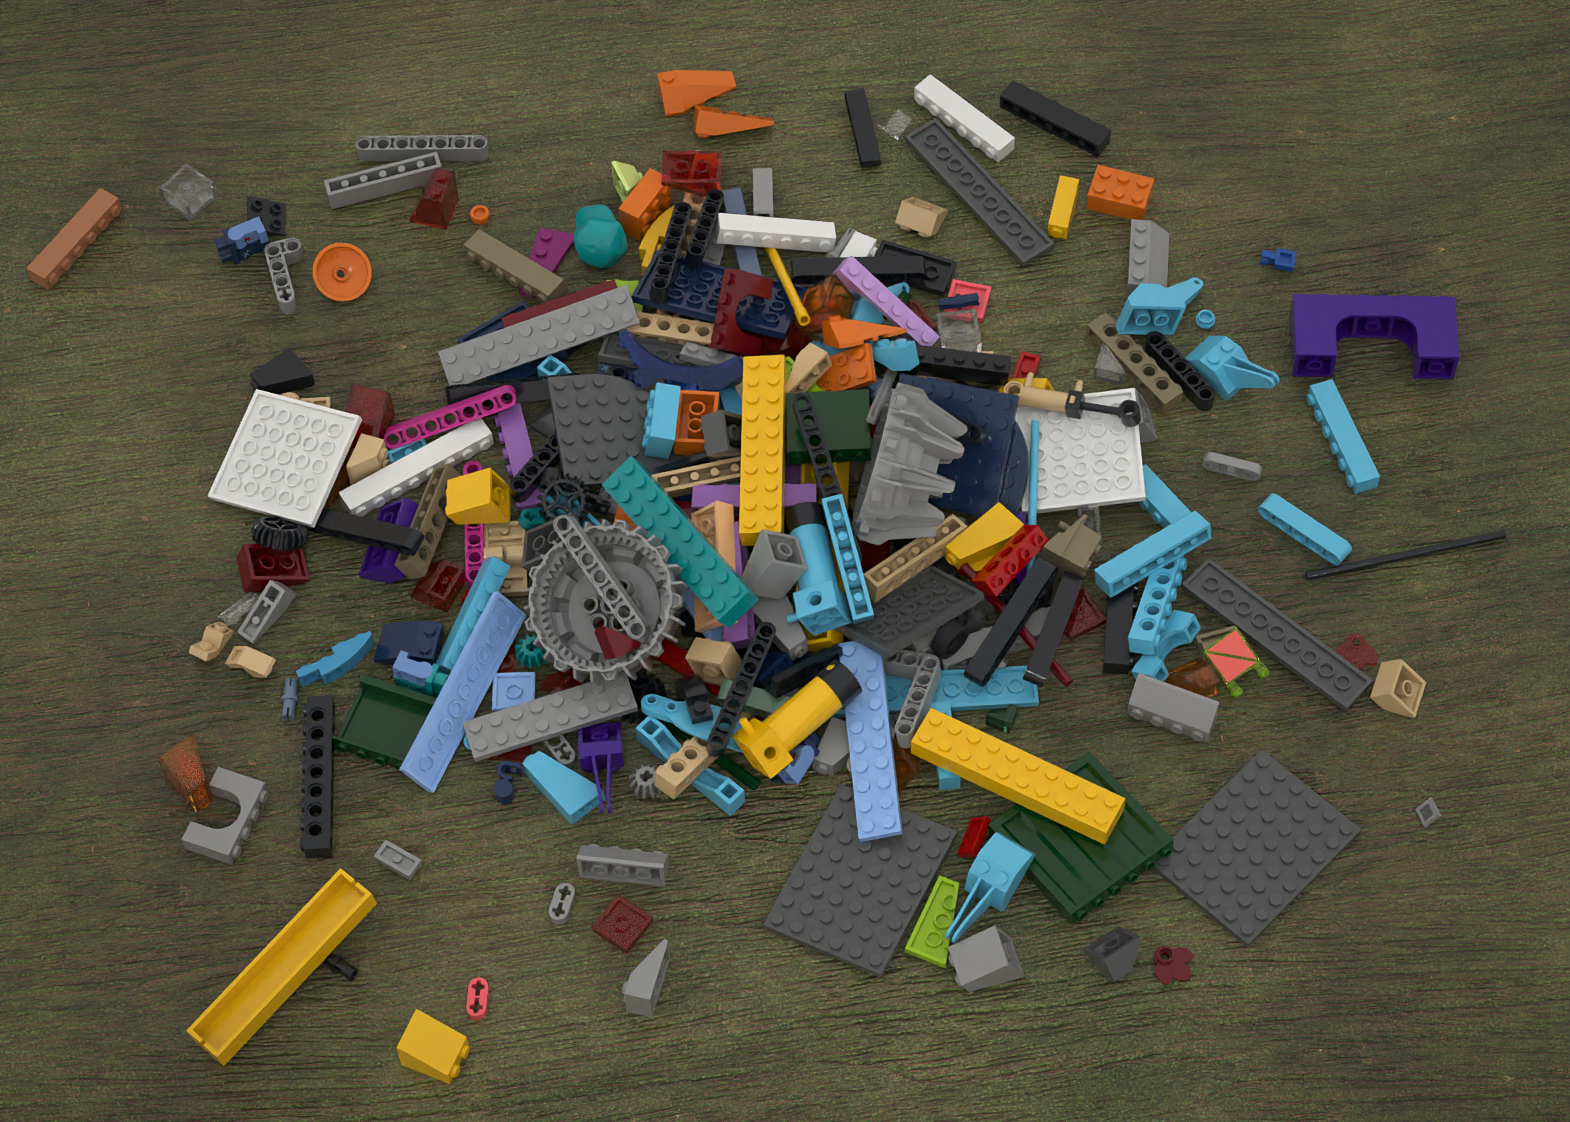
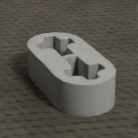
[549,883,575,924]

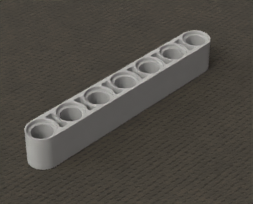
[355,135,489,161]
[553,515,650,639]

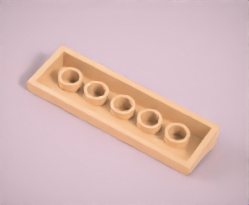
[691,501,738,633]

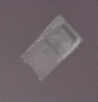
[1093,343,1126,385]
[1076,504,1103,544]

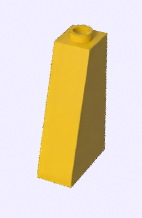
[945,502,1025,570]

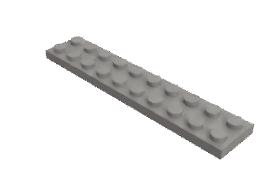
[438,285,640,386]

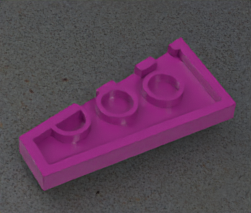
[518,227,574,298]

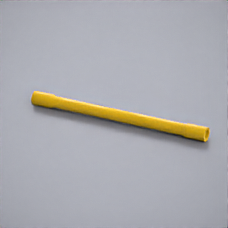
[764,247,810,326]

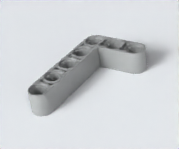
[883,649,942,748]

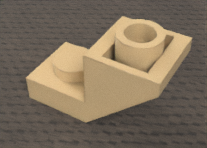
[189,622,234,661]
[225,646,276,678]

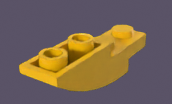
[639,206,674,276]

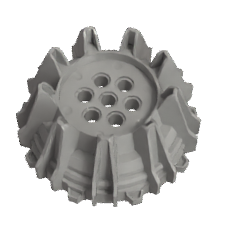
[852,383,967,546]
[524,519,688,686]

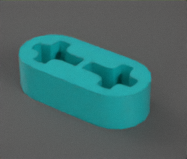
[518,508,557,530]

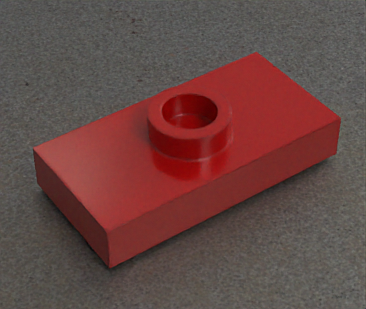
[957,816,991,858]

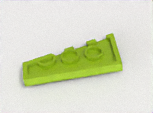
[905,875,960,968]

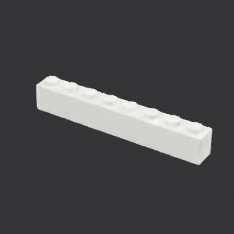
[338,418,494,517]

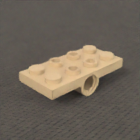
[484,521,528,597]

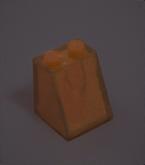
[795,274,855,335]
[158,733,212,812]

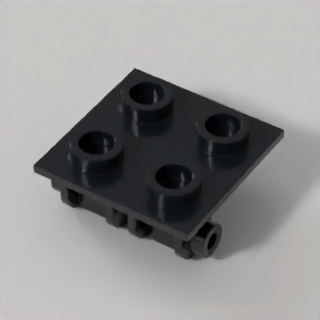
[247,196,285,236]

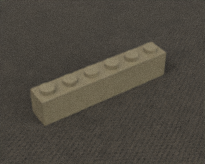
[464,229,568,304]

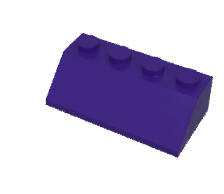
[359,497,418,583]

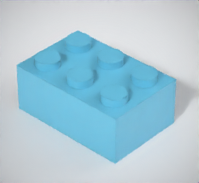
[642,382,681,459]

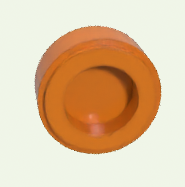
[470,205,490,225]

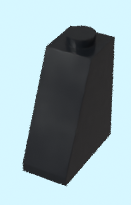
[250,348,315,395]

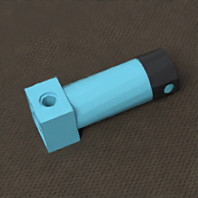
[784,502,852,636]

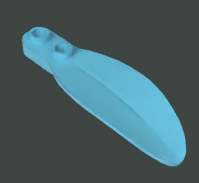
[641,694,743,753]

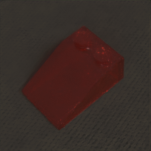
[661,151,722,197]

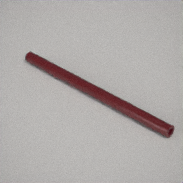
[960,563,1073,687]

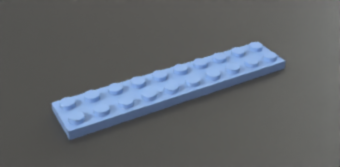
[399,591,526,793]
[838,641,903,842]

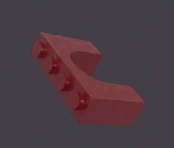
[710,269,773,357]

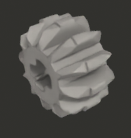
[628,762,662,800]

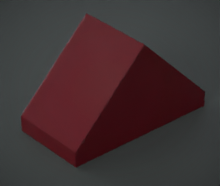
[594,626,641,660]

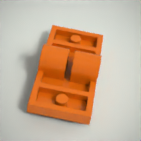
[816,343,877,391]

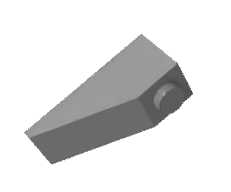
[237,580,297,644]

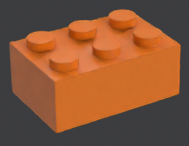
[1086,165,1155,220]
[618,168,672,241]
[673,390,720,456]

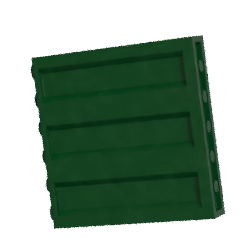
[988,752,1173,924]

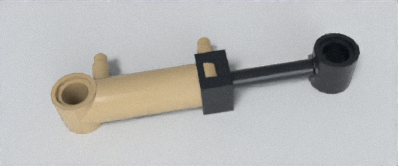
[1004,372,1141,427]

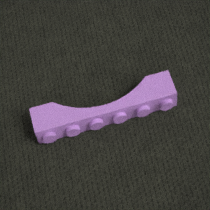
[832,256,940,347]

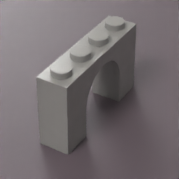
[181,767,269,865]

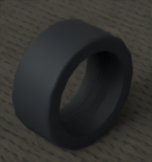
[930,618,970,659]

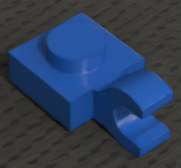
[1260,248,1297,272]

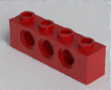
[971,525,1049,597]

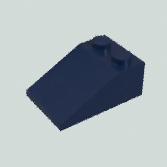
[374,620,445,666]

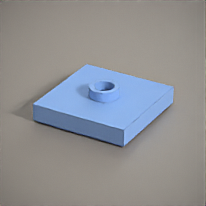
[492,672,536,713]

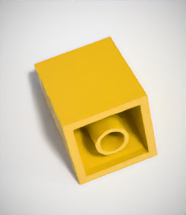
[445,468,511,525]
[396,1009,470,1084]

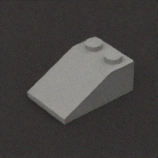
[622,939,670,1018]

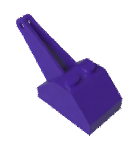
[578,722,624,814]

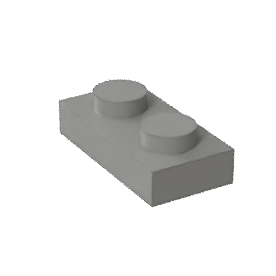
[373,840,422,880]

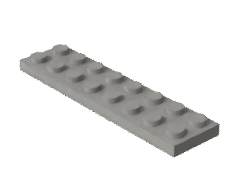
[463,671,638,762]

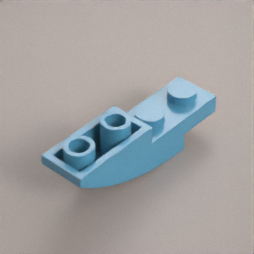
[296,631,374,687]

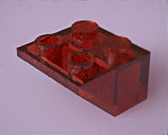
[410,560,467,612]

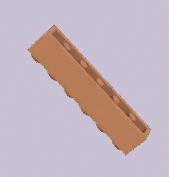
[26,188,122,290]

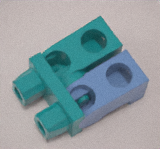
[392,650,449,697]

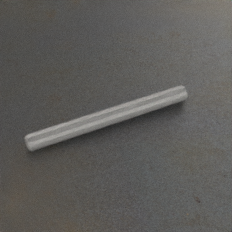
[866,368,898,425]

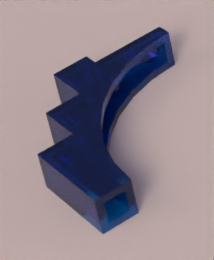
[618,329,743,392]

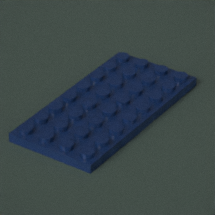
[632,250,808,340]

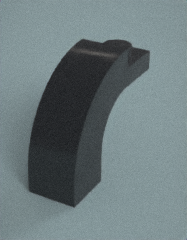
[675,675,713,724]

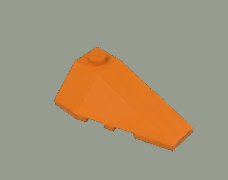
[657,70,736,117]
[693,105,774,138]
[822,315,906,349]

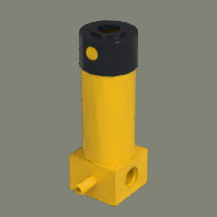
[731,659,863,779]

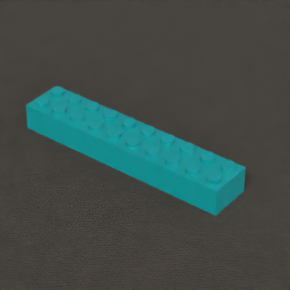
[601,456,759,628]

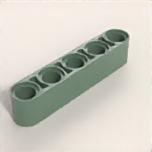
[716,680,817,730]

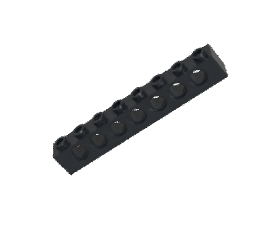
[300,695,335,859]

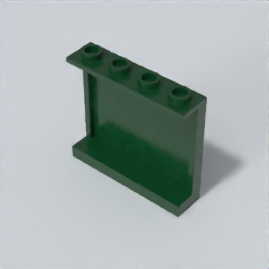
[786,389,871,465]
[332,674,437,771]

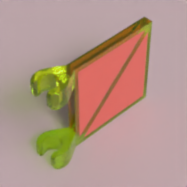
[1202,627,1270,698]

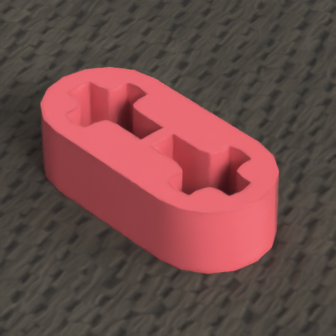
[466,977,489,1021]

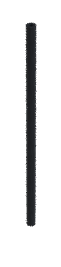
[1305,530,1506,581]

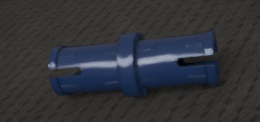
[938,293,979,311]

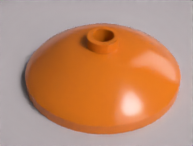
[312,243,372,302]

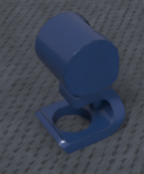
[494,761,523,804]

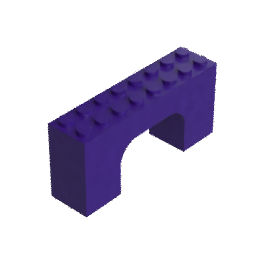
[1289,293,1460,379]

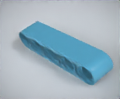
[1257,493,1352,566]

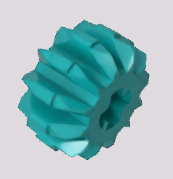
[515,633,548,670]

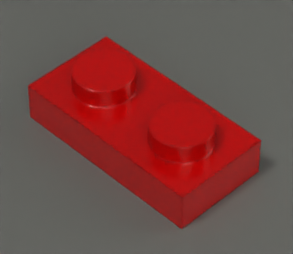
[1011,351,1041,379]

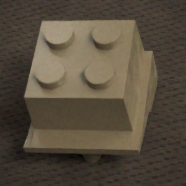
[1038,514,1102,579]

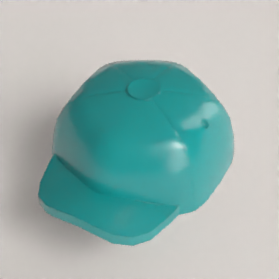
[573,204,628,269]

